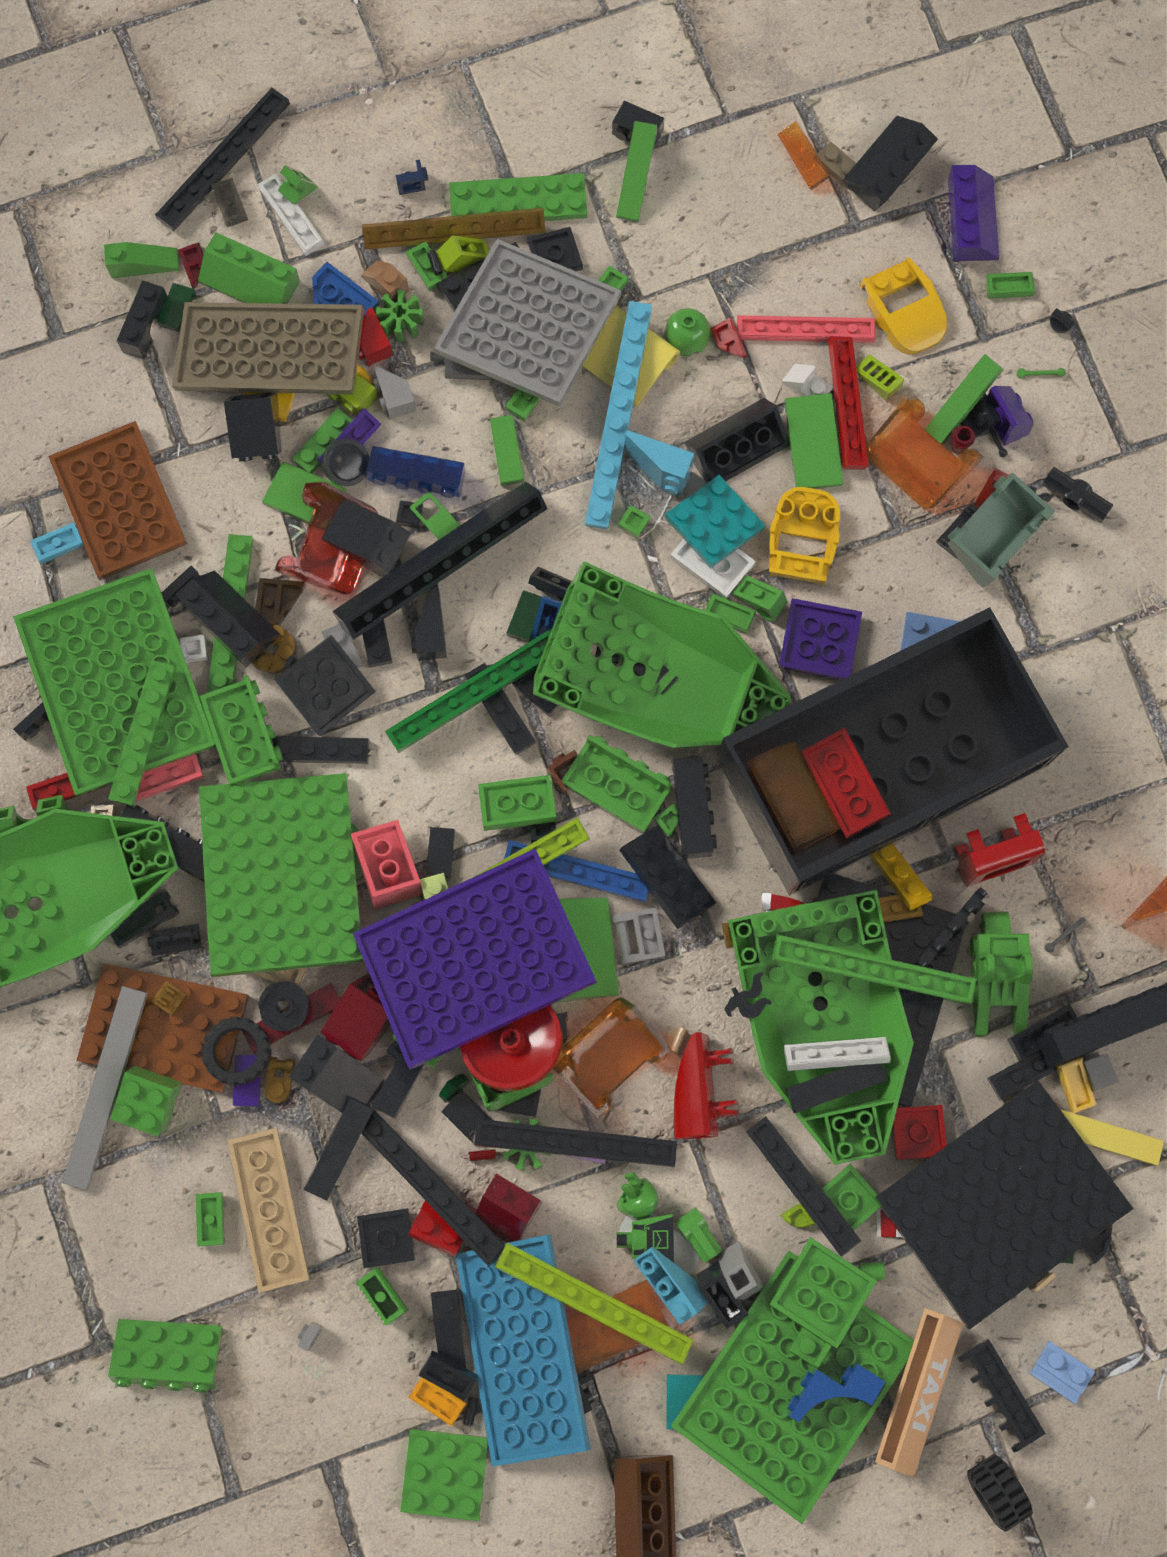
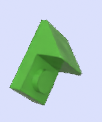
[278,165,318,204]

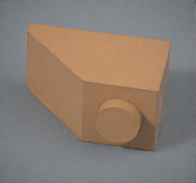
[361,260,409,303]

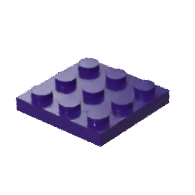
[778,598,862,680]

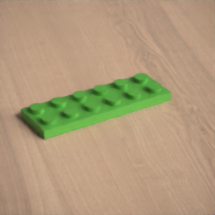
[449,173,587,221]

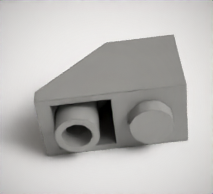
[372,367,416,419]
[717,1241,765,1300]

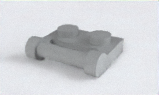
[612,908,665,965]

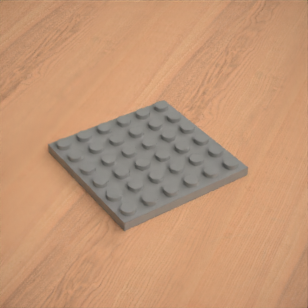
[434,239,621,407]

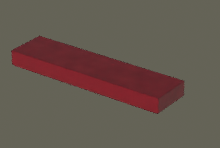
[242,983,340,1054]

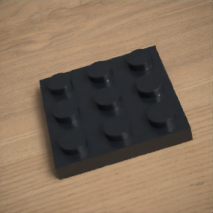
[273,635,376,737]

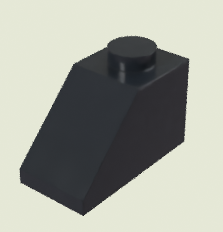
[696,1261,749,1328]

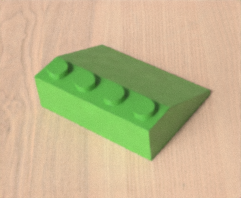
[555,898,619,1003]

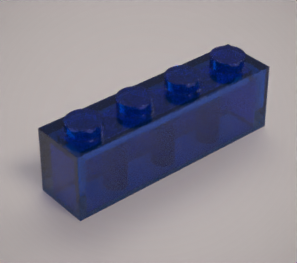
[366,446,466,498]

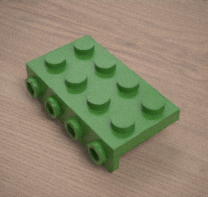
[199,675,283,786]
[562,735,672,834]
[108,1319,223,1393]

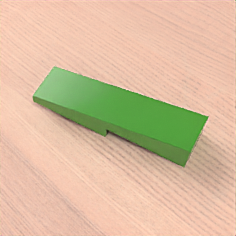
[616,121,657,222]

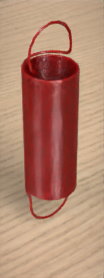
[461,1149,503,1161]

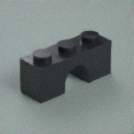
[116,280,167,359]

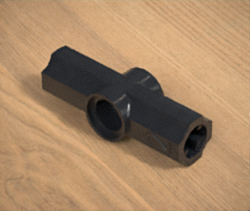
[1041,467,1113,523]

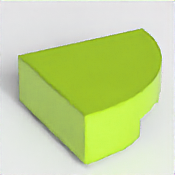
[780,1203,816,1228]

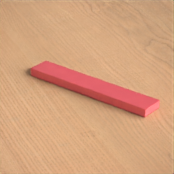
[737,315,875,343]

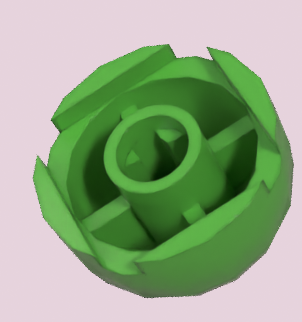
[664,308,711,356]

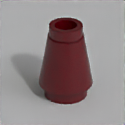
[952,426,975,454]

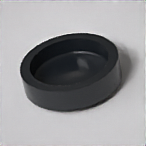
[322,439,370,486]

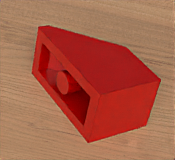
[358,307,393,367]

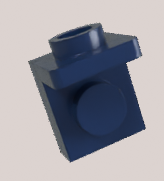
[396,159,429,195]

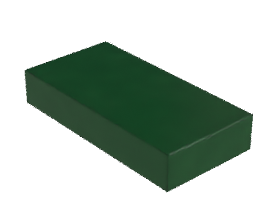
[156,283,196,332]
[506,590,542,642]

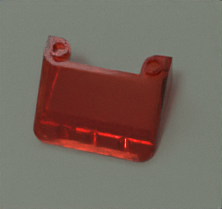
[274,481,378,595]

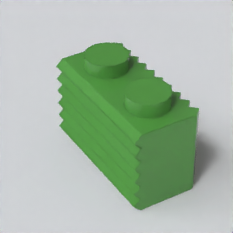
[356,1267,408,1325]

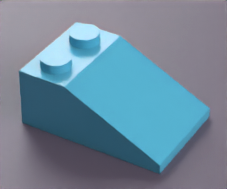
[625,430,694,496]

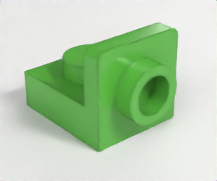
[788,1327,832,1368]

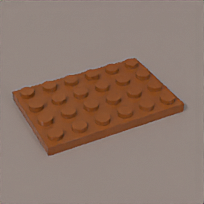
[48,421,187,580]
[76,963,249,1093]

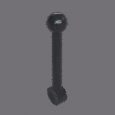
[990,429,1008,458]

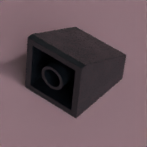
[224,393,282,462]

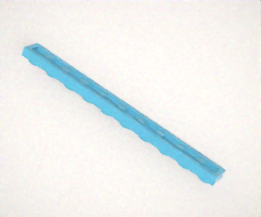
[585,301,653,530]

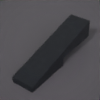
[372,1061,426,1119]

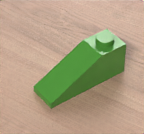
[104,242,180,278]

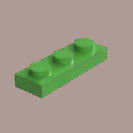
[292,408,353,474]

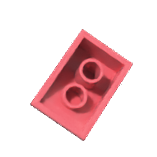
[351,820,422,910]

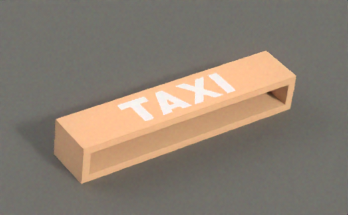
[875,1308,963,1477]

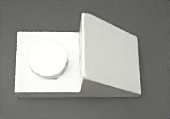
[781,364,833,396]

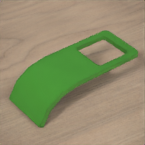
[410,492,460,540]

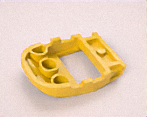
[860,257,947,354]
[769,487,840,586]

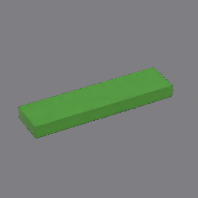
[925,354,1004,445]

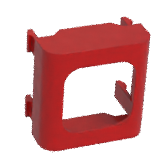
[955,813,1045,887]

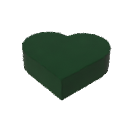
[439,1074,470,1103]

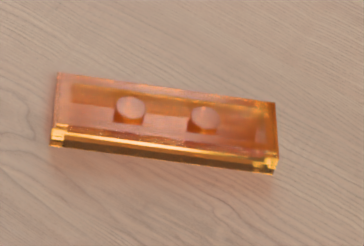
[778,121,830,190]

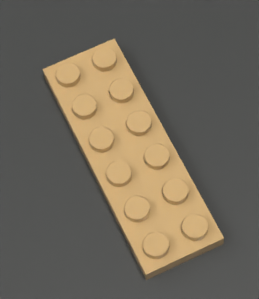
[227,1128,310,1293]

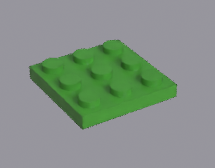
[769,1237,877,1349]
[400,1429,488,1521]

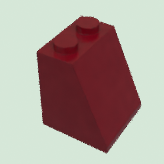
[320,974,391,1061]
[475,1173,543,1243]

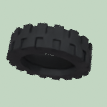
[201,1017,272,1086]

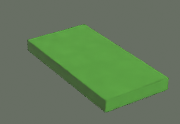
[784,393,843,489]

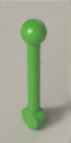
[1016,368,1066,379]

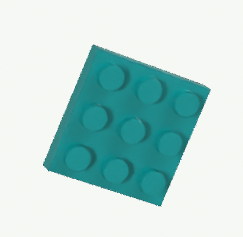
[665,475,765,569]

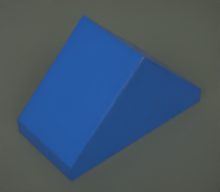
[531,596,562,639]

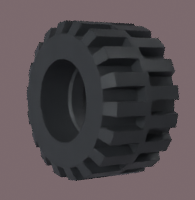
[967,1454,1033,1532]

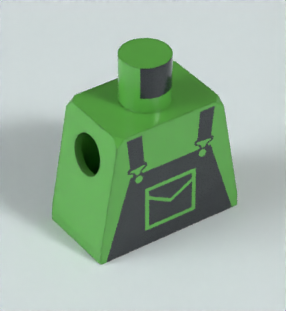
[616,1214,674,1263]

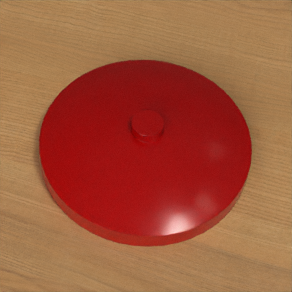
[460,1005,563,1091]

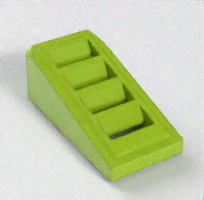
[856,354,904,401]

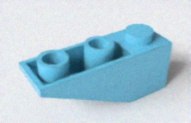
[633,1246,708,1325]

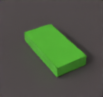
[985,272,1035,299]
[705,593,756,634]

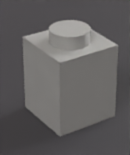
[1083,1051,1119,1092]

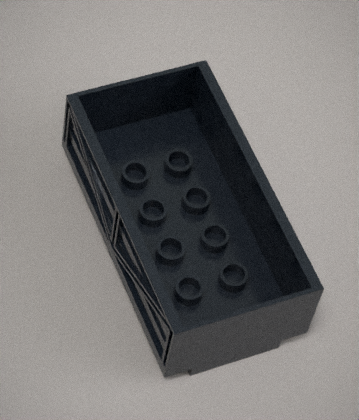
[716,607,1069,896]

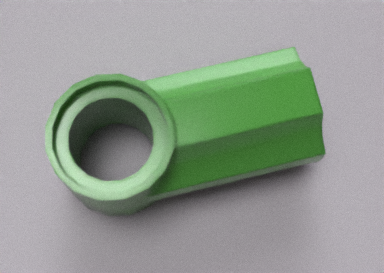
[674,1207,722,1263]

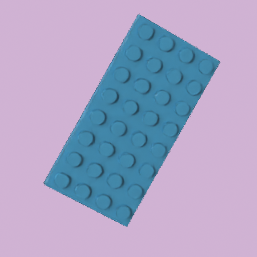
[456,1234,591,1467]

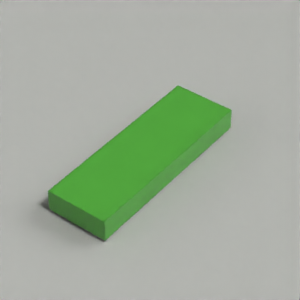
[490,415,524,486]

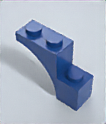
[787,1364,885,1422]

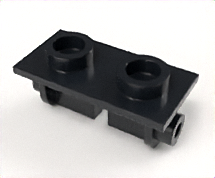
[147,924,202,956]

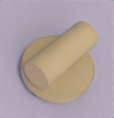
[666,1027,690,1054]

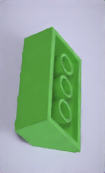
[198,232,300,304]

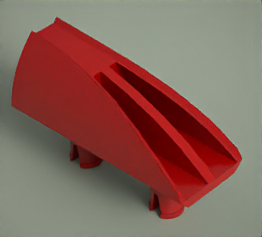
[673,1032,739,1140]

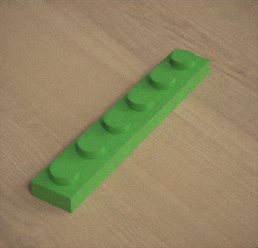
[108,660,176,807]

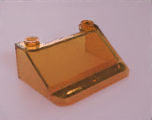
[866,396,984,509]

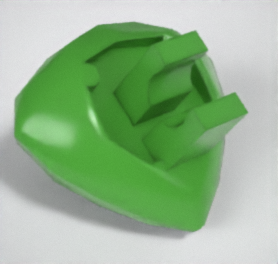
[617,1173,658,1219]

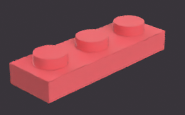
[135,754,204,802]

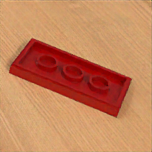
[800,728,892,839]

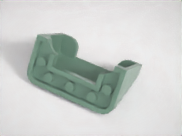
[948,473,1055,588]

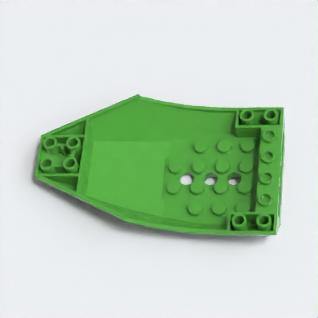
[533,561,791,748]
[0,808,178,988]
[728,890,914,1165]

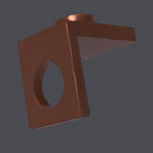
[547,750,577,796]

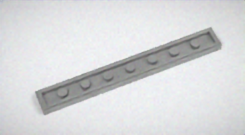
[62,986,148,1190]

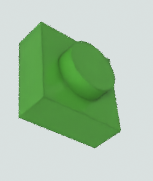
[618,505,651,538]

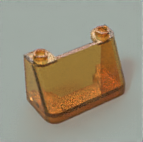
[552,997,671,1118]

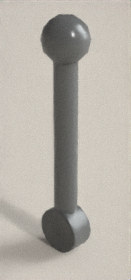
[1044,917,1086,952]

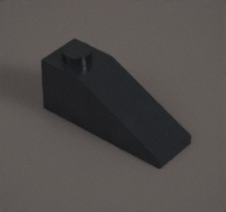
[411,583,447,661]
[431,1289,467,1369]

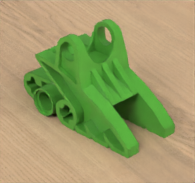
[970,911,1033,1036]

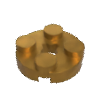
[252,625,297,674]

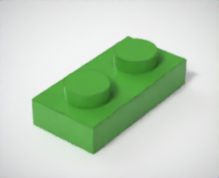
[406,241,448,292]
[196,1192,225,1247]

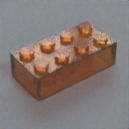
[567,1279,669,1374]

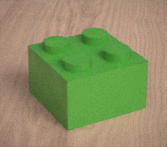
[111,1066,182,1136]

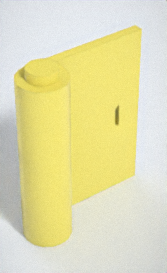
[583,305,680,407]

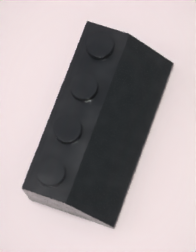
[841,115,938,212]
[685,398,790,484]
[175,570,281,668]

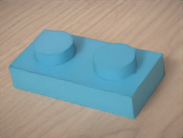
[30,522,84,564]

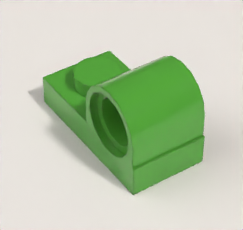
[733,575,788,622]

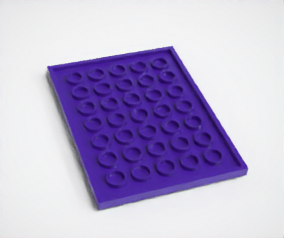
[353,848,597,1070]

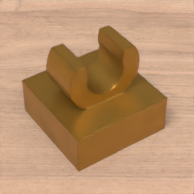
[151,981,188,1017]

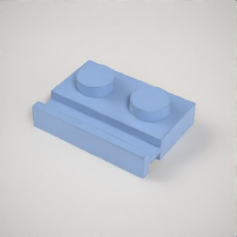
[1029,1341,1095,1404]

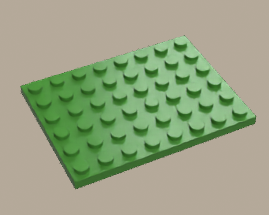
[13,568,216,797]
[199,773,363,977]
[671,1250,914,1524]

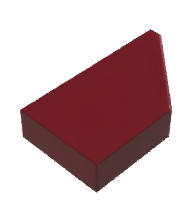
[178,242,204,289]

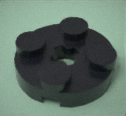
[258,981,310,1031]

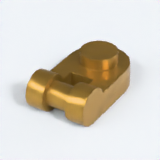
[264,1056,295,1103]

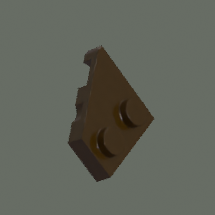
[255,578,306,626]

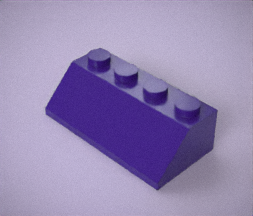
[948,165,999,261]

